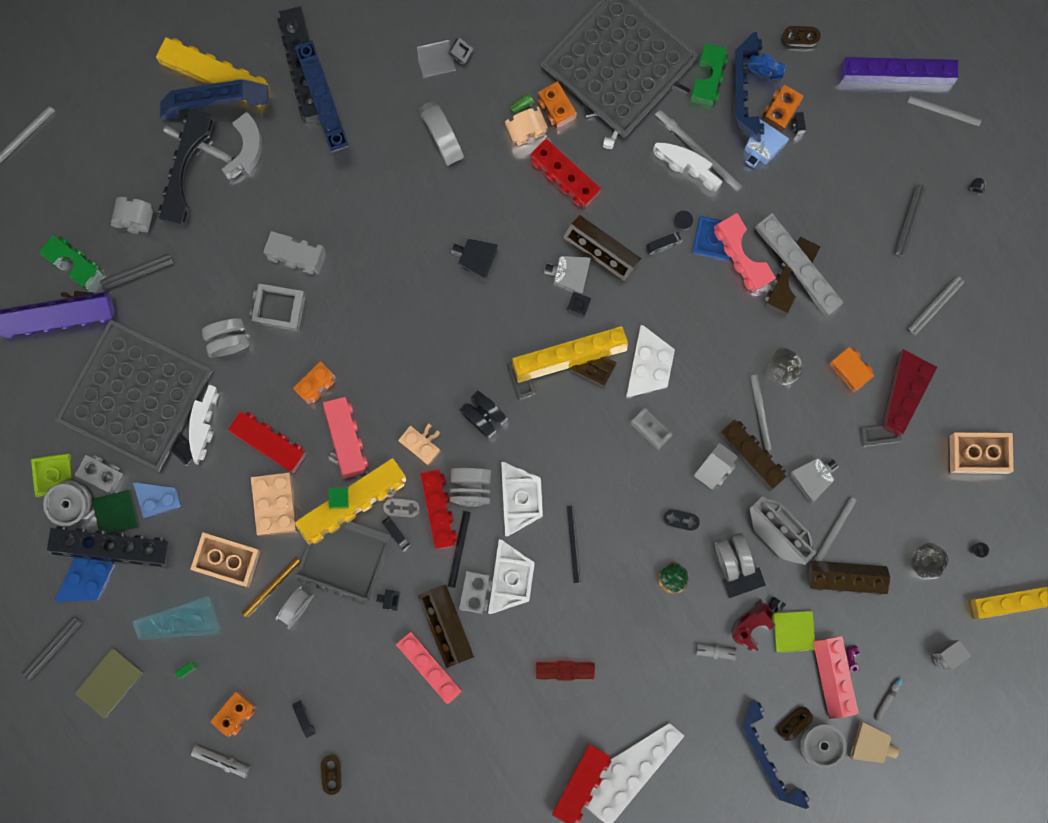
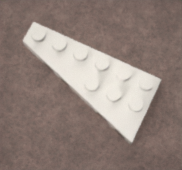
[564,723,684,823]

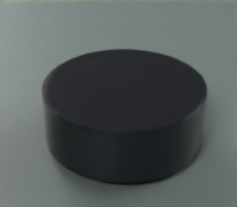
[674,211,693,231]

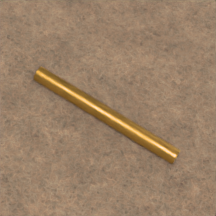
[241,557,301,618]

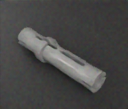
[191,744,250,778]

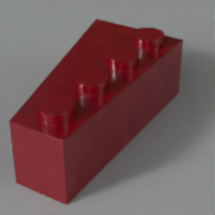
[882,349,938,437]

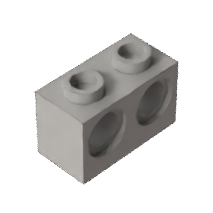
[75,454,123,494]
[459,571,492,614]

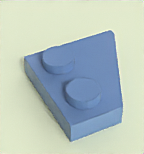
[133,482,182,519]

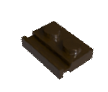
[570,356,617,388]

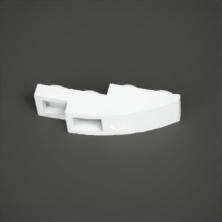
[653,143,723,191]
[189,385,219,464]

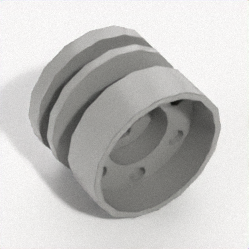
[450,468,491,507]

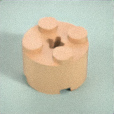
[505,107,548,147]

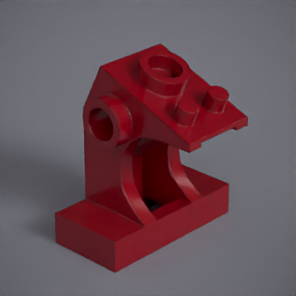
[732,599,776,651]

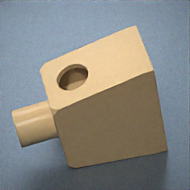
[849,722,899,763]

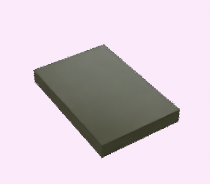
[75,648,143,718]

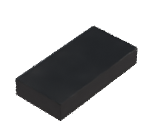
[171,433,193,466]
[723,567,766,598]

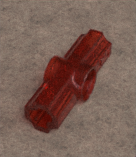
[536,661,595,681]

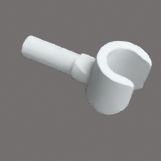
[603,130,618,149]

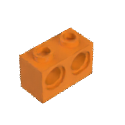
[763,85,804,132]

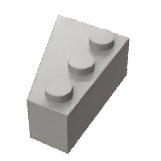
[263,231,327,275]

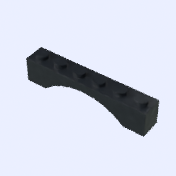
[158,109,215,227]

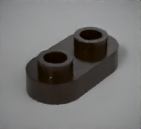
[782,26,821,47]
[777,707,813,741]
[321,755,342,795]

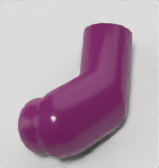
[846,645,860,673]

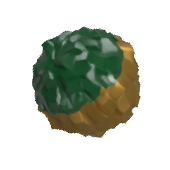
[657,562,689,594]

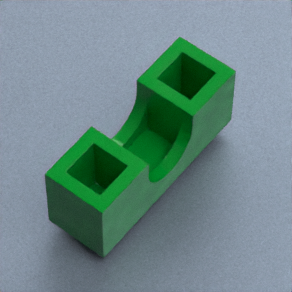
[690,43,729,106]
[39,235,101,290]

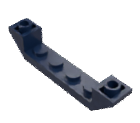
[735,32,765,142]
[295,40,349,152]
[160,79,269,120]
[741,700,810,809]

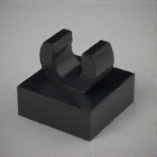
[376,589,400,611]

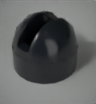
[970,178,986,193]
[973,542,989,558]
[769,597,786,613]

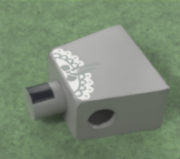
[544,256,591,295]
[789,458,838,503]

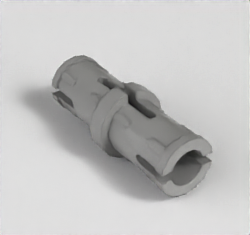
[696,643,737,661]

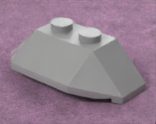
[750,496,816,565]

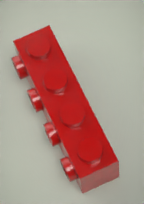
[530,138,601,209]
[228,411,306,474]
[420,469,457,550]
[552,744,612,823]

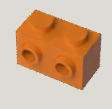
[537,81,577,129]
[293,361,336,404]
[210,691,256,737]

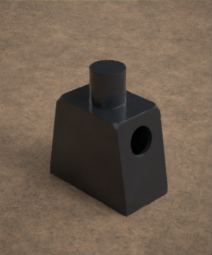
[451,239,498,282]

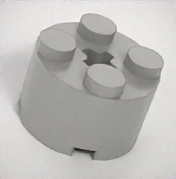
[111,197,154,234]

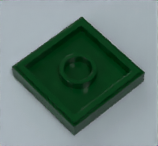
[92,490,139,535]

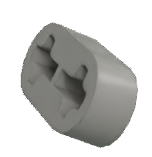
[383,499,420,518]

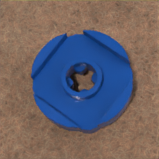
[748,54,787,80]

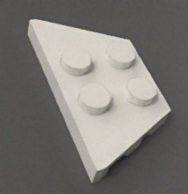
[626,325,675,398]
[501,462,543,537]
[488,539,535,614]

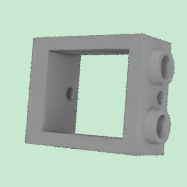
[249,284,306,332]

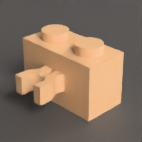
[398,424,441,467]

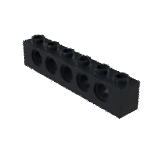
[277,6,320,123]
[47,526,169,568]

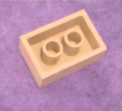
[949,433,1014,474]
[251,473,298,537]
[190,532,261,588]

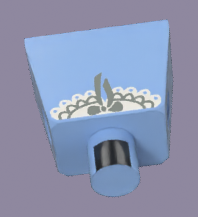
[745,119,789,168]

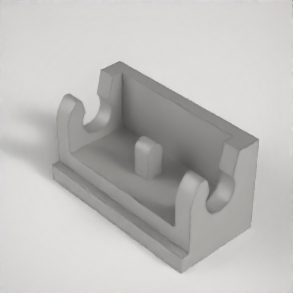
[631,408,673,450]

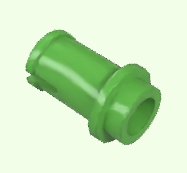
[510,93,535,115]

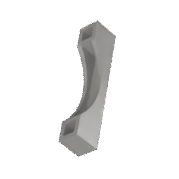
[754,213,844,316]

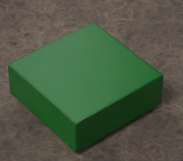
[328,488,349,509]
[175,662,198,679]

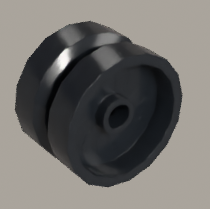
[459,390,508,439]

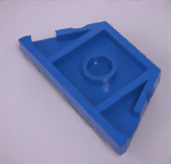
[54,540,115,602]

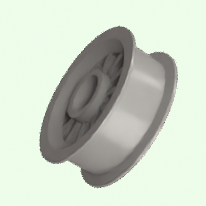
[275,585,314,629]

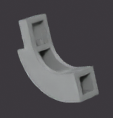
[418,101,464,166]
[221,111,262,180]

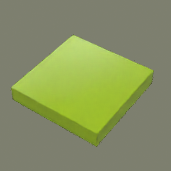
[31,453,73,497]
[773,611,815,652]

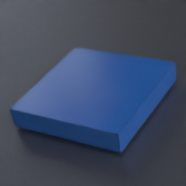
[692,216,730,261]

